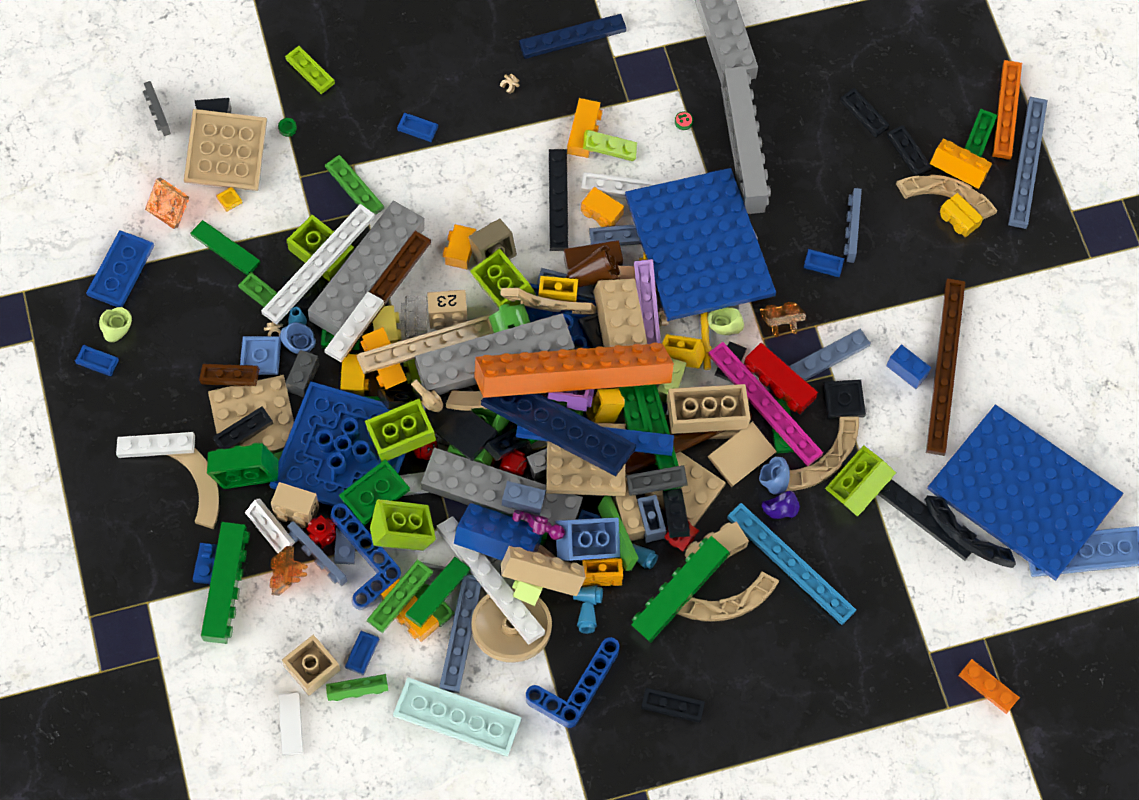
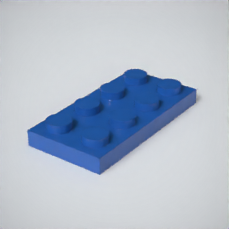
[86,230,154,307]

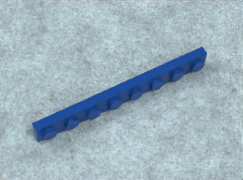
[516,425,674,456]

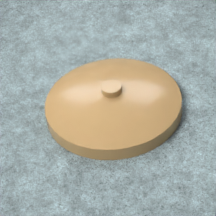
[471,587,552,663]

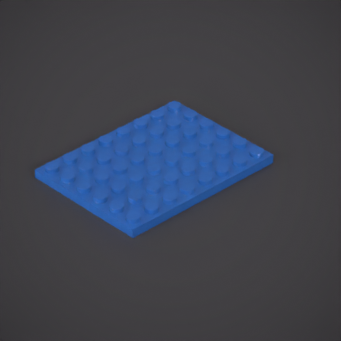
[625,168,776,321]
[927,404,1124,581]

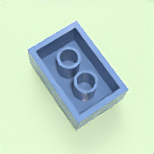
[555,518,620,561]

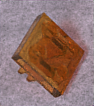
[145,177,189,229]
[760,302,806,337]
[269,546,308,596]

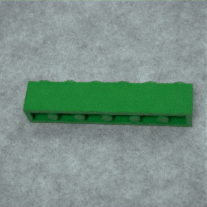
[201,522,250,644]
[631,536,730,643]

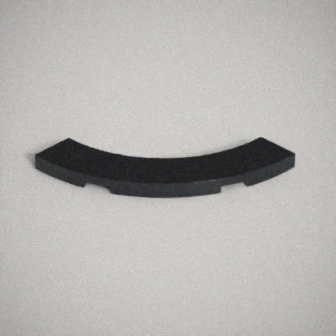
[924,495,1016,568]

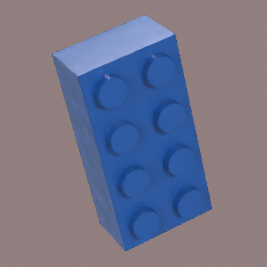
[454,503,542,560]

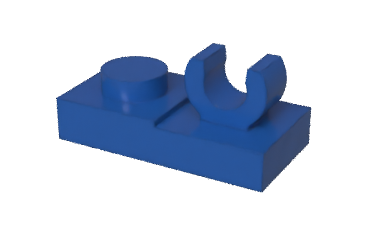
[193,543,217,584]

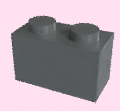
[286,350,320,397]

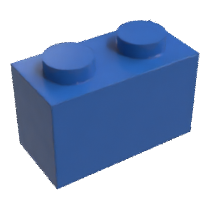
[886,344,931,389]

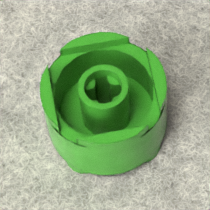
[489,304,531,333]

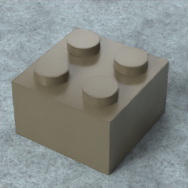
[468,218,517,264]

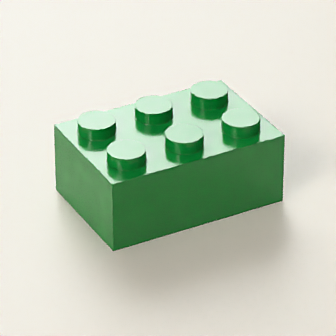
[207,443,279,489]

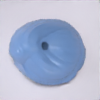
[280,323,316,354]
[759,457,790,495]

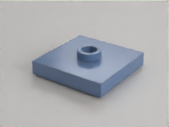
[240,336,281,375]

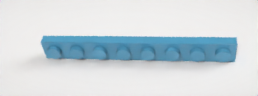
[727,503,856,625]

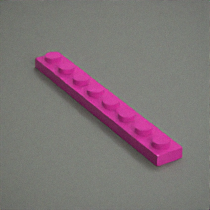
[708,342,823,466]

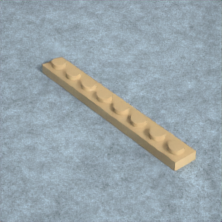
[356,315,494,374]

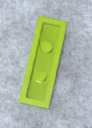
[285,46,335,94]
[583,130,637,161]

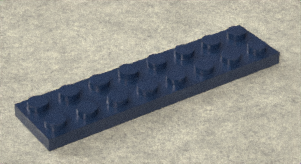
[481,393,636,476]

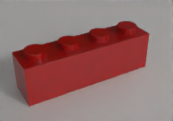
[744,343,818,414]

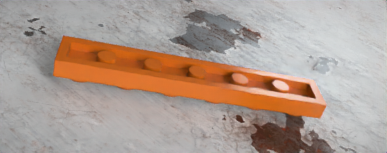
[992,60,1022,159]

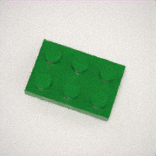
[339,459,410,526]

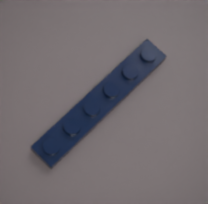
[519,13,627,59]

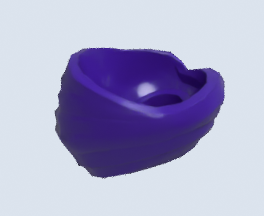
[761,491,800,519]

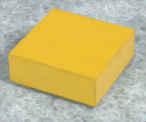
[216,187,242,212]

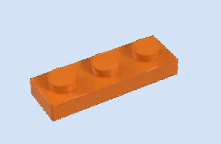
[958,659,1020,714]

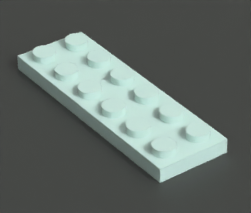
[393,677,522,757]

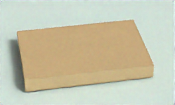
[708,421,776,487]

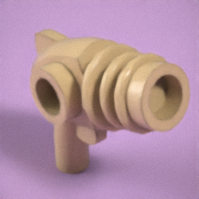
[411,379,443,412]

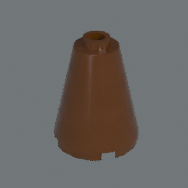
[566,245,620,287]

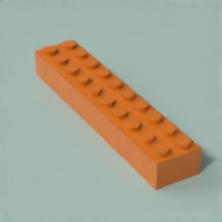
[474,343,674,398]

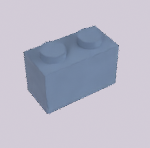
[502,481,546,515]
[637,495,666,543]

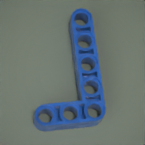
[330,504,401,610]
[526,637,619,728]

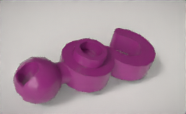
[512,510,565,540]

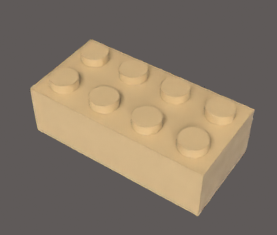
[593,279,647,347]
[666,384,751,434]

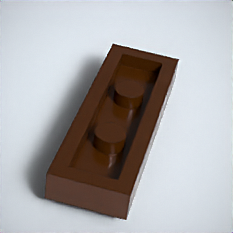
[199,364,260,386]

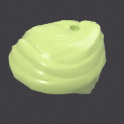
[99,307,132,342]
[708,307,744,335]

